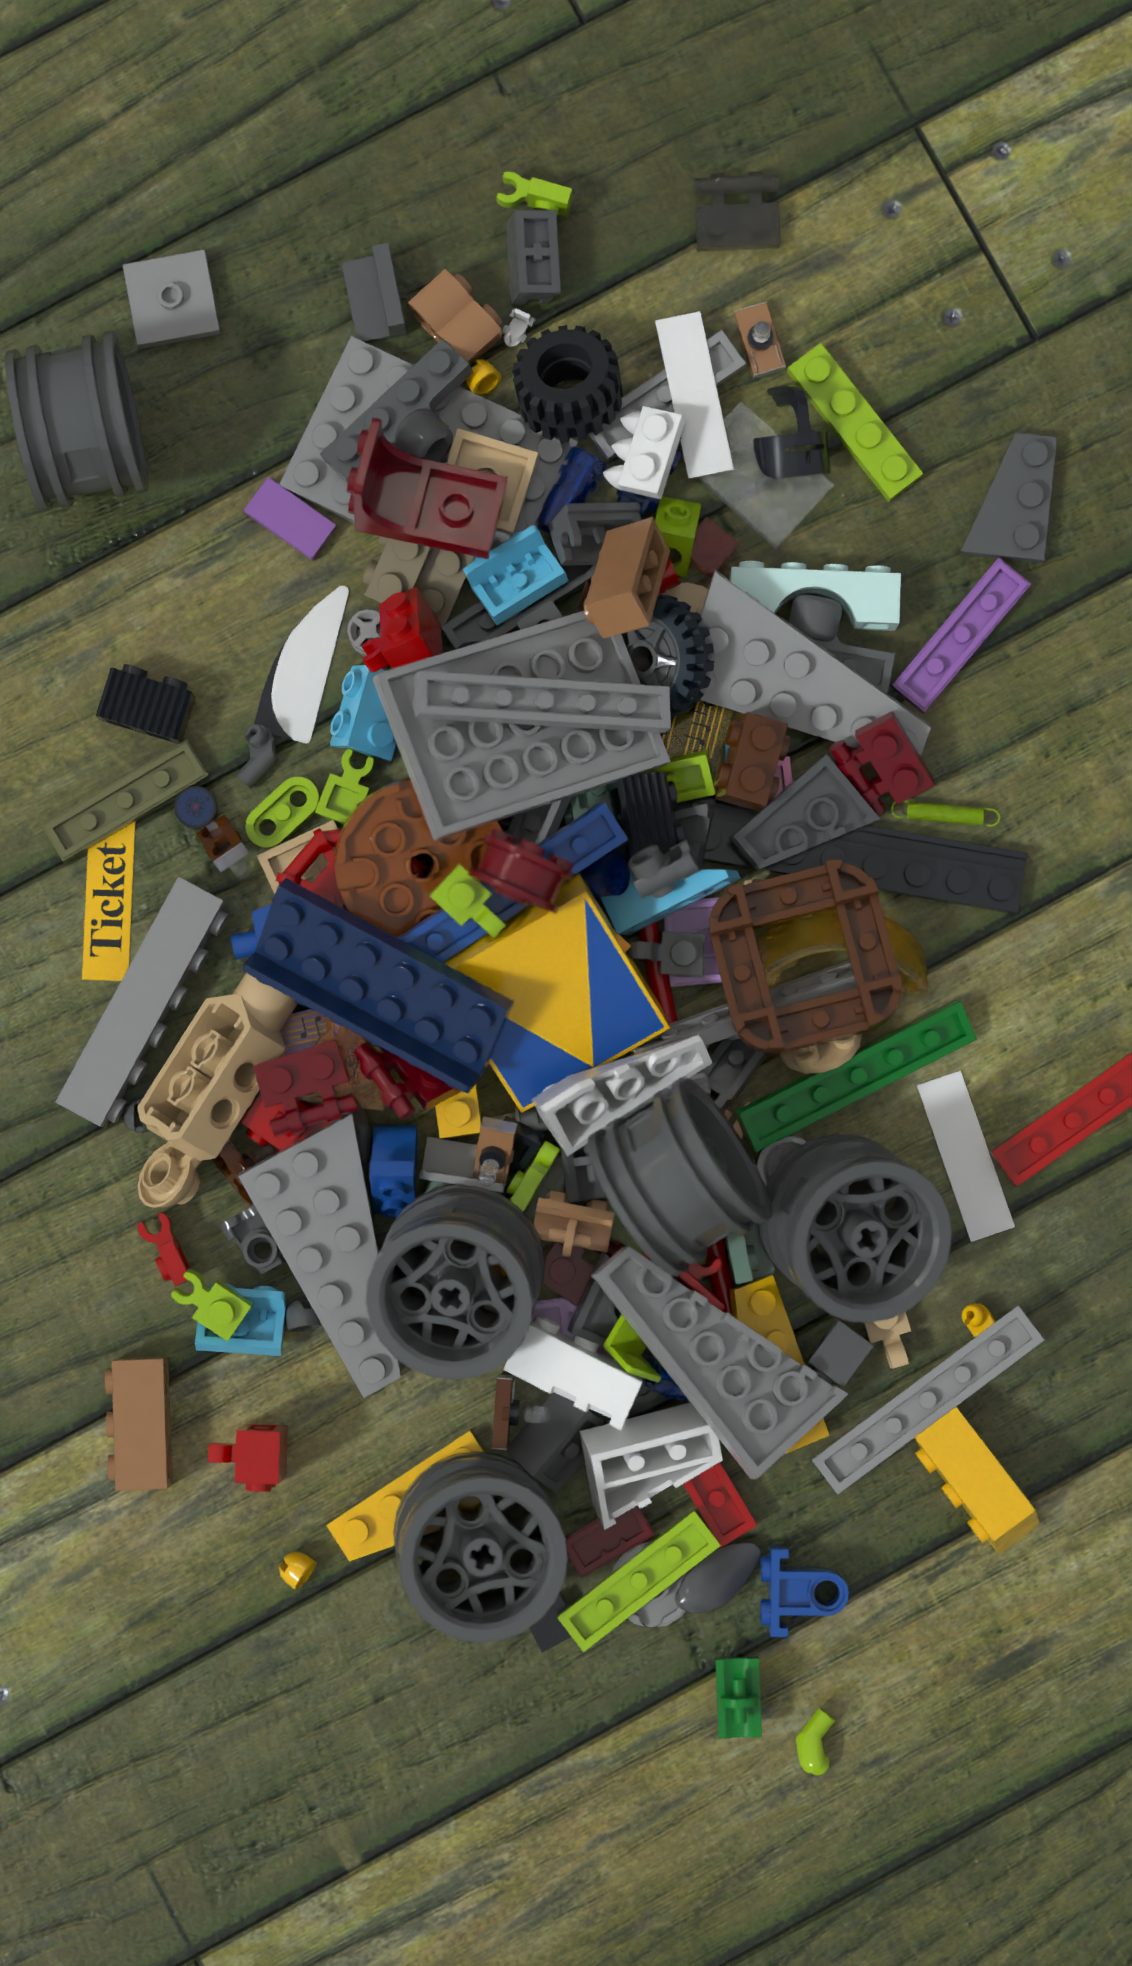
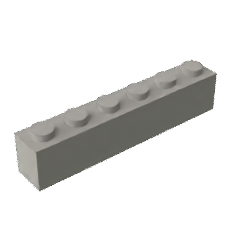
[55,877,229,1127]

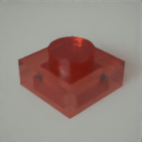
[690,517,739,578]

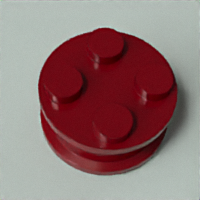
[468,828,574,914]

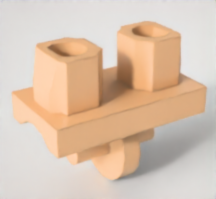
[534,1191,615,1257]

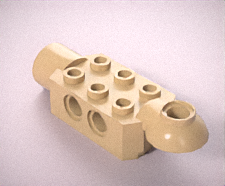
[137,973,298,1208]

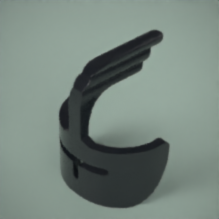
[753,385,831,479]

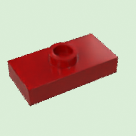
[683,1462,757,1548]

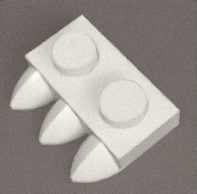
[603,406,686,499]

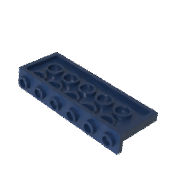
[242,878,514,1093]

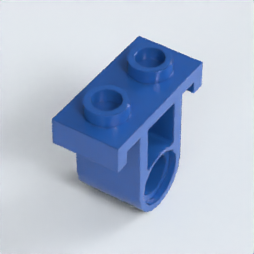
[369,1124,418,1218]
[760,1545,849,1637]

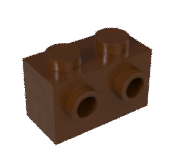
[714,712,790,811]

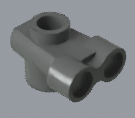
[628,839,700,898]
[220,1205,286,1276]

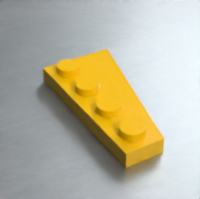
[729,1274,830,1455]
[326,1429,517,1562]

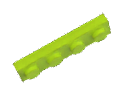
[787,343,923,502]
[557,1509,721,1652]

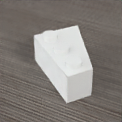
[503,1315,643,1430]
[579,1403,723,1530]

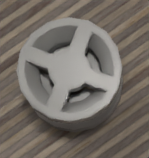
[347,609,381,656]

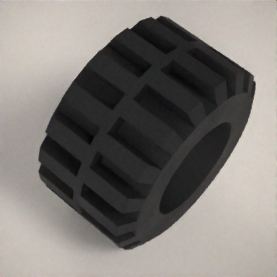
[512,325,623,442]

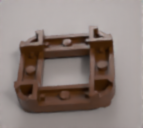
[709,860,902,1054]

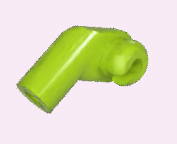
[796,1707,835,1776]

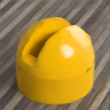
[465,359,501,397]
[279,1552,317,1590]

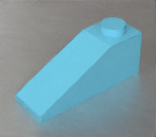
[596,866,741,935]

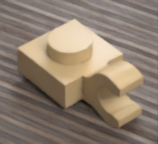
[863,1312,911,1369]

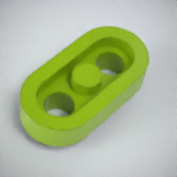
[245,777,320,849]

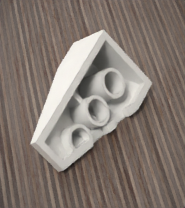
[532,1035,712,1156]

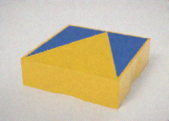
[443,873,670,1113]

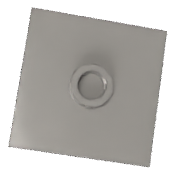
[123,250,221,349]

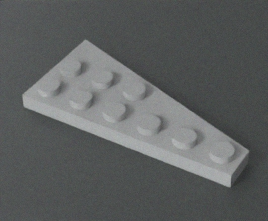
[698,569,931,756]
[238,1112,401,1398]
[592,1246,849,1479]

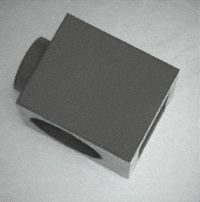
[806,1319,874,1387]

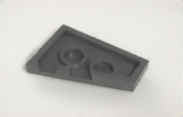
[959,432,1057,564]

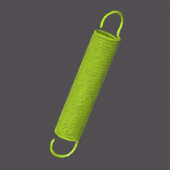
[891,800,1000,827]

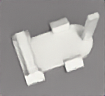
[502,308,535,347]

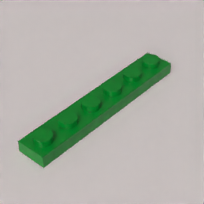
[734,1000,977,1152]

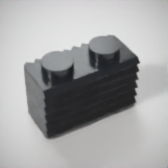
[96,664,196,744]
[608,771,685,867]

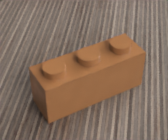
[584,517,670,639]
[105,1357,172,1491]

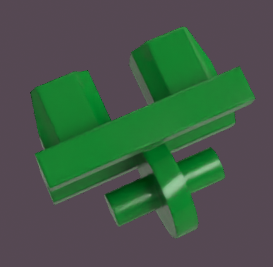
[715,1657,762,1739]

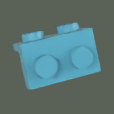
[463,525,569,625]
[330,665,396,761]
[195,1283,287,1356]

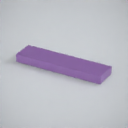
[891,558,1031,714]

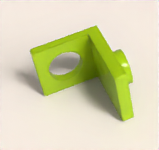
[655,496,701,577]
[603,1314,662,1383]

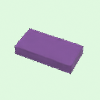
[243,477,337,562]

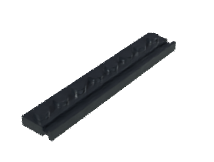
[692,797,1028,915]

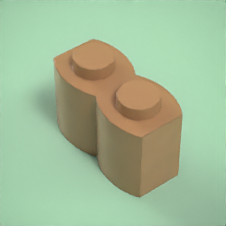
[408,269,502,366]

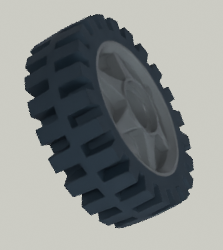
[622,594,714,718]

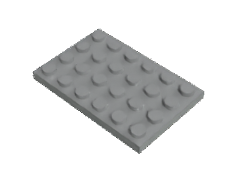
[279,336,578,551]
[372,611,671,841]

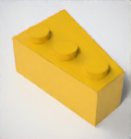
[915,1407,1040,1555]

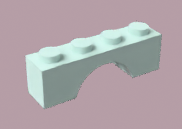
[729,561,901,631]

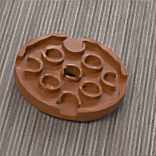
[334,778,503,938]

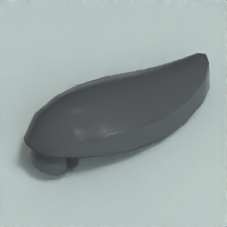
[675,1542,760,1613]

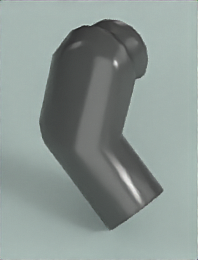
[236,724,277,789]
[342,1102,372,1165]

